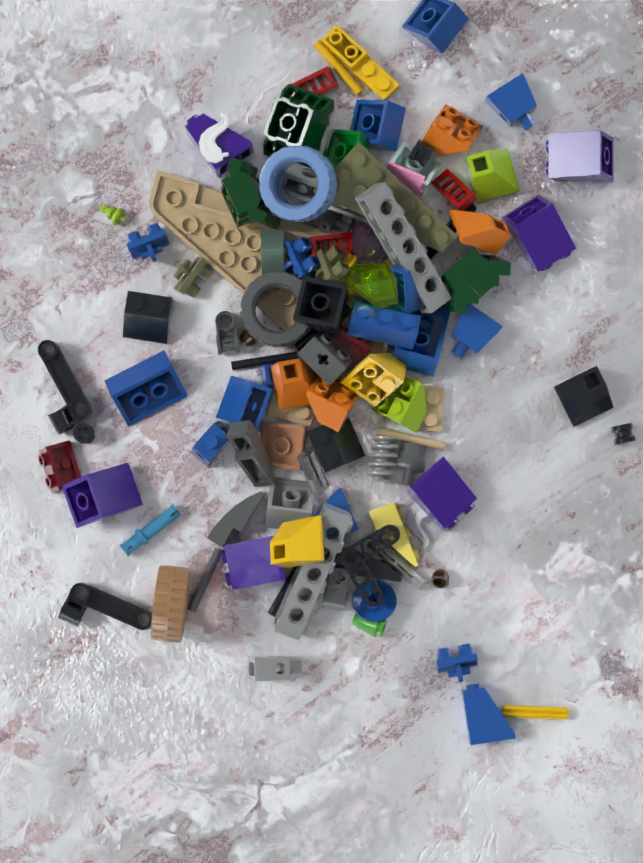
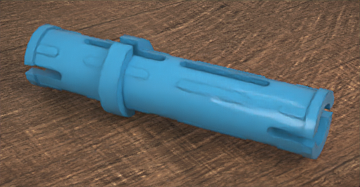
[120,504,181,556]

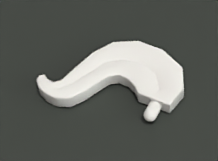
[199,113,229,164]
[406,503,430,551]

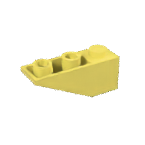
[368,502,420,567]

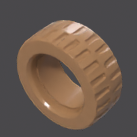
[151,565,190,643]

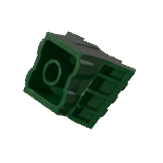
[262,84,334,168]
[221,157,282,230]
[441,248,511,314]

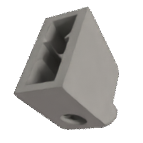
[248,656,302,681]

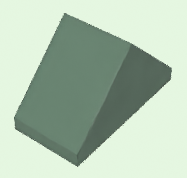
[261,230,284,275]

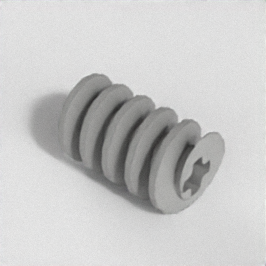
[366,435,400,484]

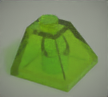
[345,261,398,308]

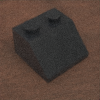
[293,276,349,336]
[123,291,174,344]
[307,416,366,474]

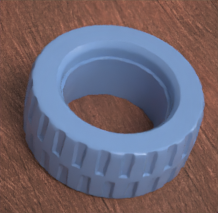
[259,146,338,222]

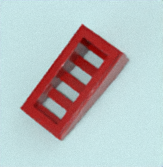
[291,66,340,95]
[431,168,477,211]
[308,232,356,257]

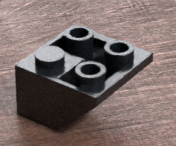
[554,366,614,427]

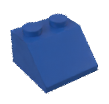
[402,0,469,54]
[350,100,406,151]

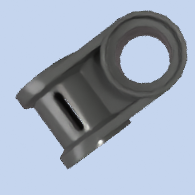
[215,311,241,355]
[322,566,349,611]

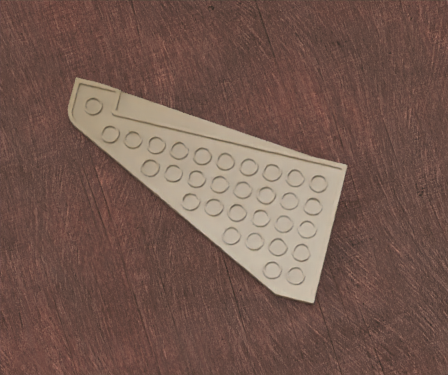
[149,171,394,381]

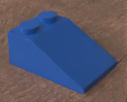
[393,306,451,377]

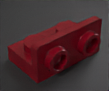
[328,325,372,369]
[38,440,81,493]

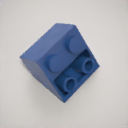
[216,376,273,432]

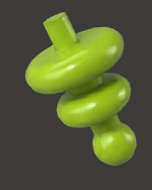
[100,204,126,225]

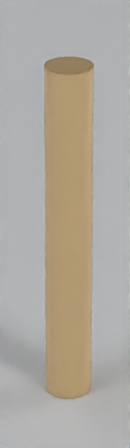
[378,427,445,451]

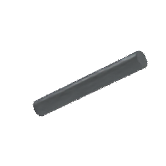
[188,548,222,613]

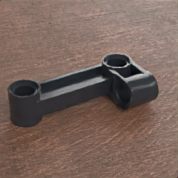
[38,340,93,435]
[58,582,152,630]

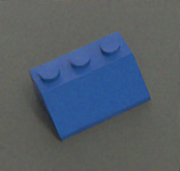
[346,296,421,350]
[104,350,188,426]

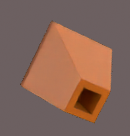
[422,104,484,156]
[449,209,511,255]
[271,358,318,410]
[306,375,359,432]

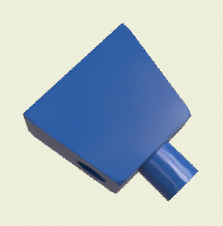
[485,73,537,131]
[451,303,503,359]
[191,421,230,467]

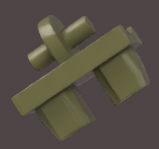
[315,245,351,285]
[173,256,213,298]

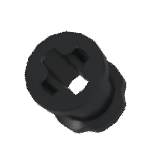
[73,423,95,444]

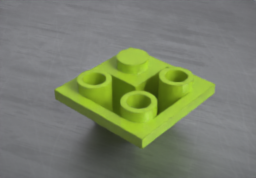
[465,148,520,203]
[371,376,427,433]

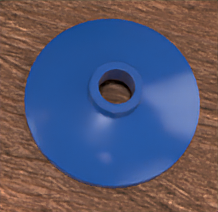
[352,580,397,622]

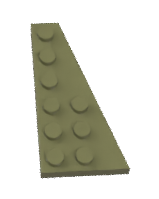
[313,142,458,252]

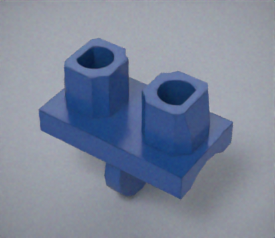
[127,223,170,262]
[284,237,321,279]
[436,643,478,683]

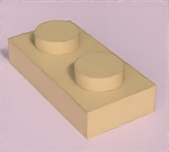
[418,386,445,433]
[267,393,314,427]

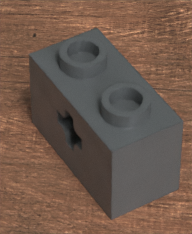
[297,331,353,386]

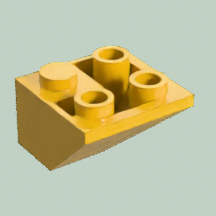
[340,353,406,407]
[270,515,324,568]

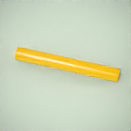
[313,40,363,96]

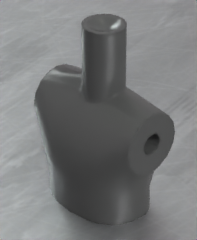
[308,209,352,233]
[395,443,426,486]

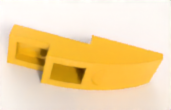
[321,24,401,100]

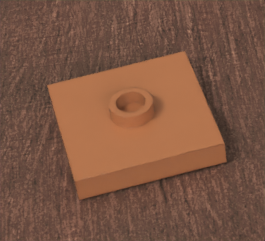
[260,421,307,470]

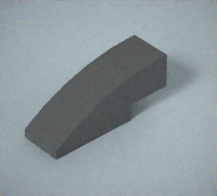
[226,420,275,487]
[207,491,265,547]

